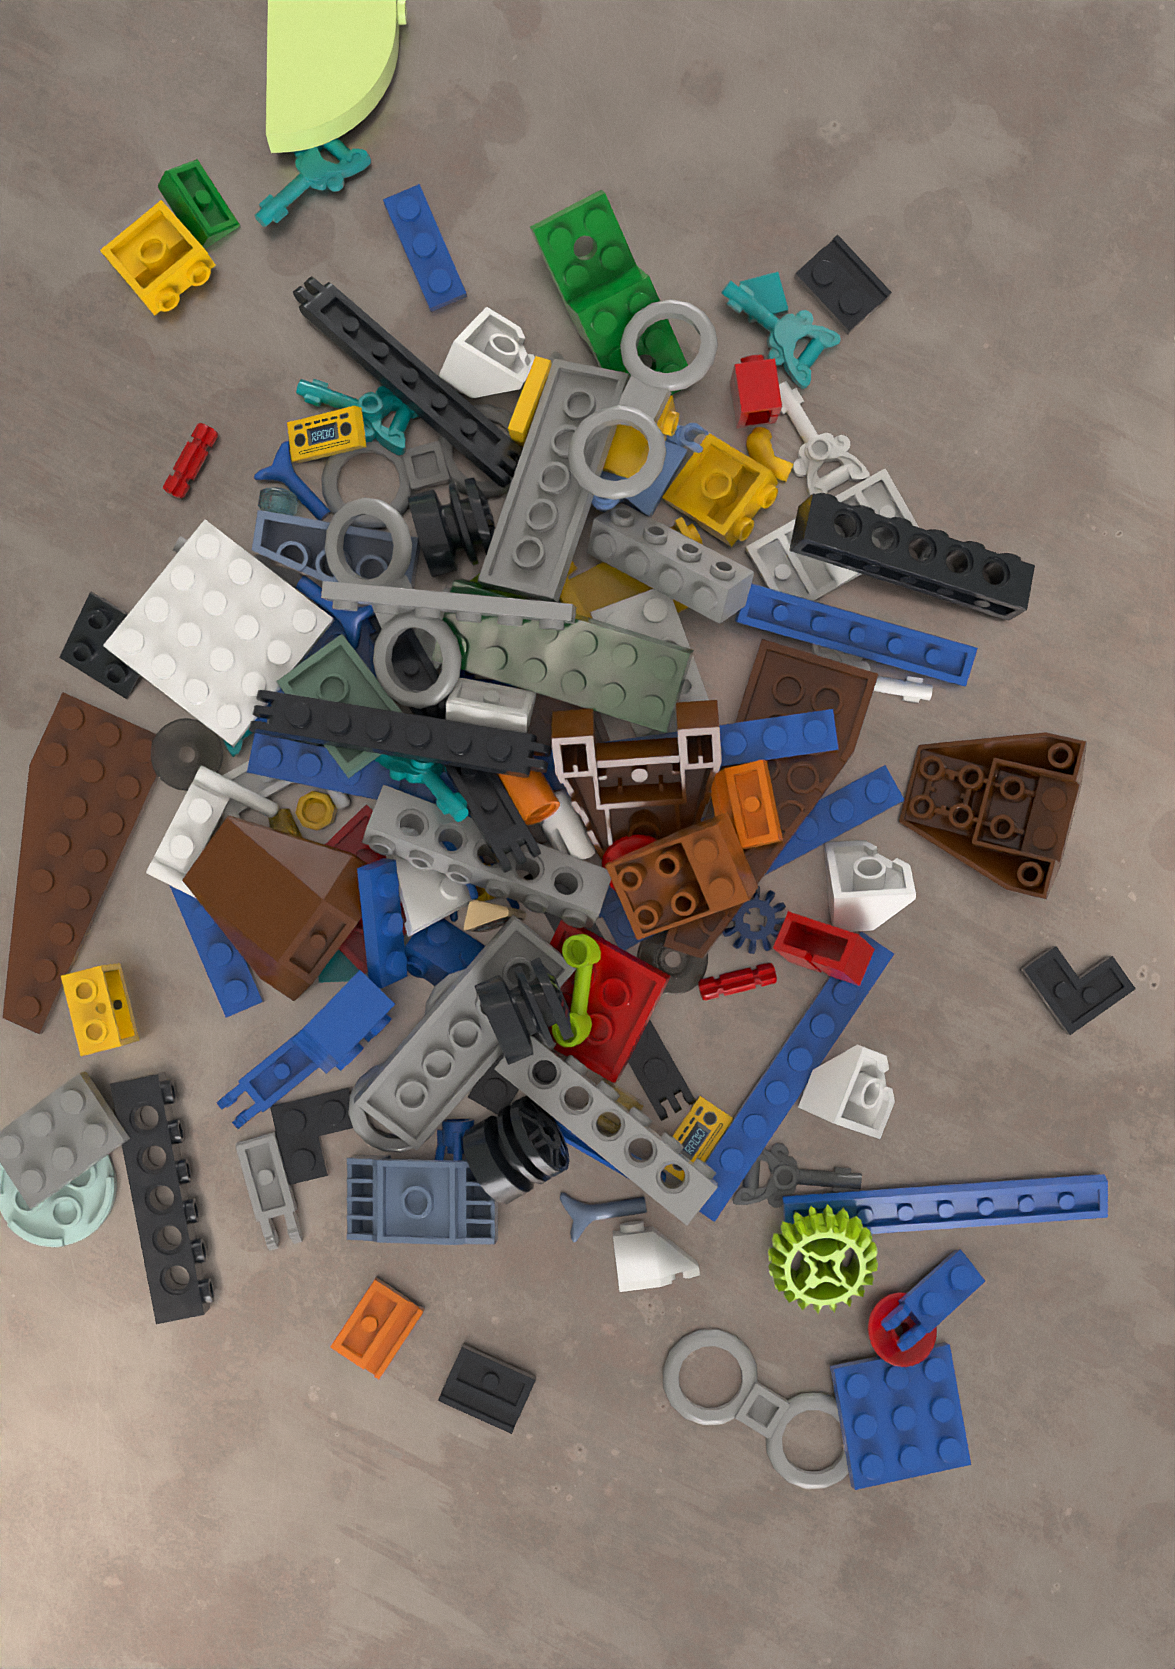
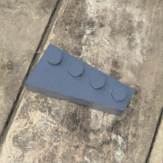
[252,510,421,589]

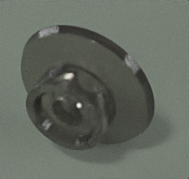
[151,718,223,791]
[637,929,708,995]

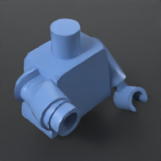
[592,423,709,518]

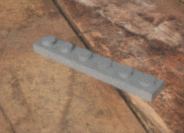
[321,581,576,630]

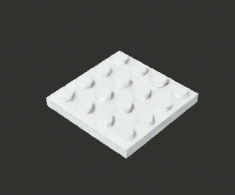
[103,519,334,747]

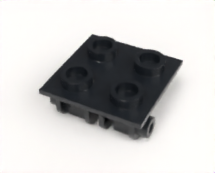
[59,591,140,699]

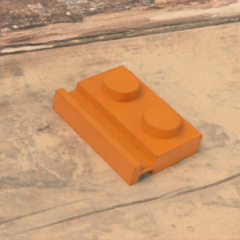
[711,759,783,849]
[330,1277,425,1380]

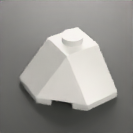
[439,307,535,398]
[824,840,916,932]
[798,1044,895,1139]
[613,1221,700,1292]

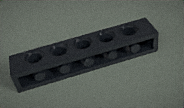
[789,493,1035,621]
[110,1072,214,1324]

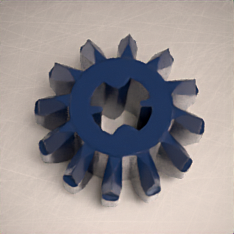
[722,886,786,954]

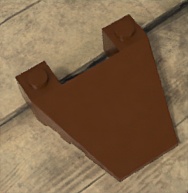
[551,700,722,860]

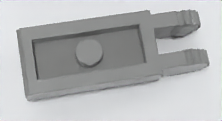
[235,1131,303,1251]

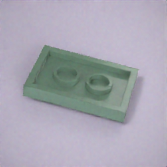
[276,634,402,779]

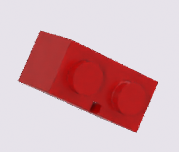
[730,354,782,429]
[773,911,875,986]

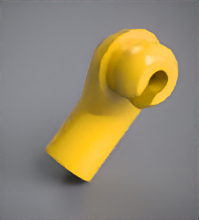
[746,427,794,482]

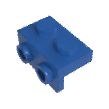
[405,918,485,986]

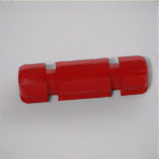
[163,423,218,499]
[698,963,777,1001]

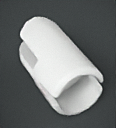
[539,789,595,860]

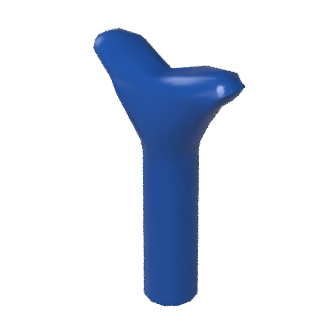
[254,441,331,521]
[296,575,374,649]

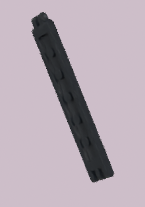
[293,277,523,488]
[368,614,541,873]
[249,690,552,778]
[524,873,696,1121]

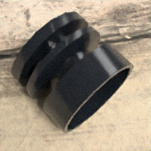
[408,477,496,578]
[474,957,574,1065]
[462,1095,570,1204]

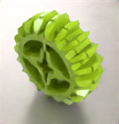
[768,1204,878,1314]

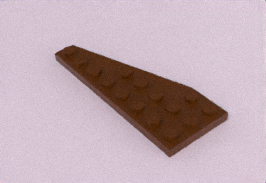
[664,639,878,959]
[2,692,175,1034]

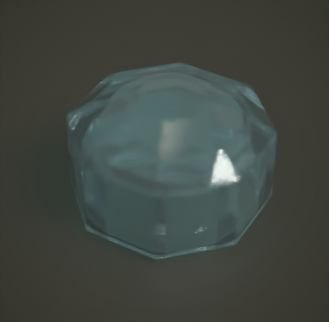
[258,487,299,516]

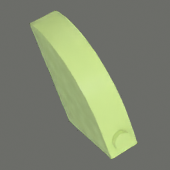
[266,0,407,153]

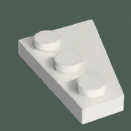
[386,827,472,937]

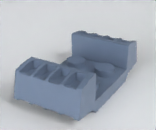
[347,1155,498,1245]

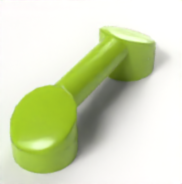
[552,934,601,1047]

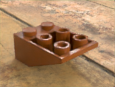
[605,812,758,940]

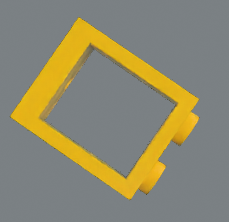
[61,963,140,1056]

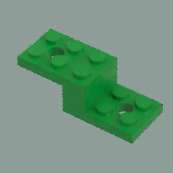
[530,190,688,395]

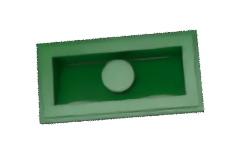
[158,159,240,249]

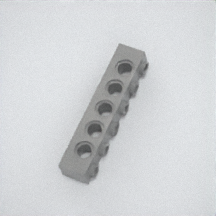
[362,785,611,929]
[495,1032,718,1226]

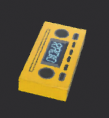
[287,406,367,463]
[663,1095,733,1181]

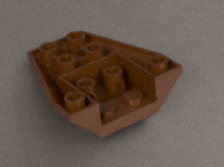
[899,732,1087,900]
[182,815,368,1001]

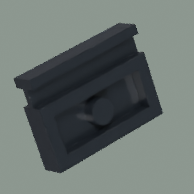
[794,234,892,335]
[438,1344,536,1434]

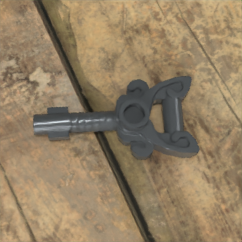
[733,1143,862,1208]

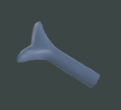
[560,1192,647,1242]

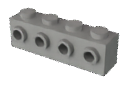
[587,503,754,624]

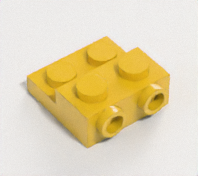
[100,200,216,316]
[662,433,778,547]

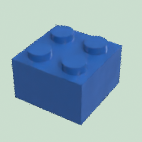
[292,970,395,1074]

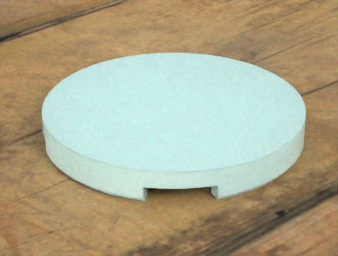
[0,1154,117,1247]

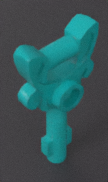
[254,138,371,227]
[721,280,841,389]
[296,379,419,456]
[375,754,469,822]

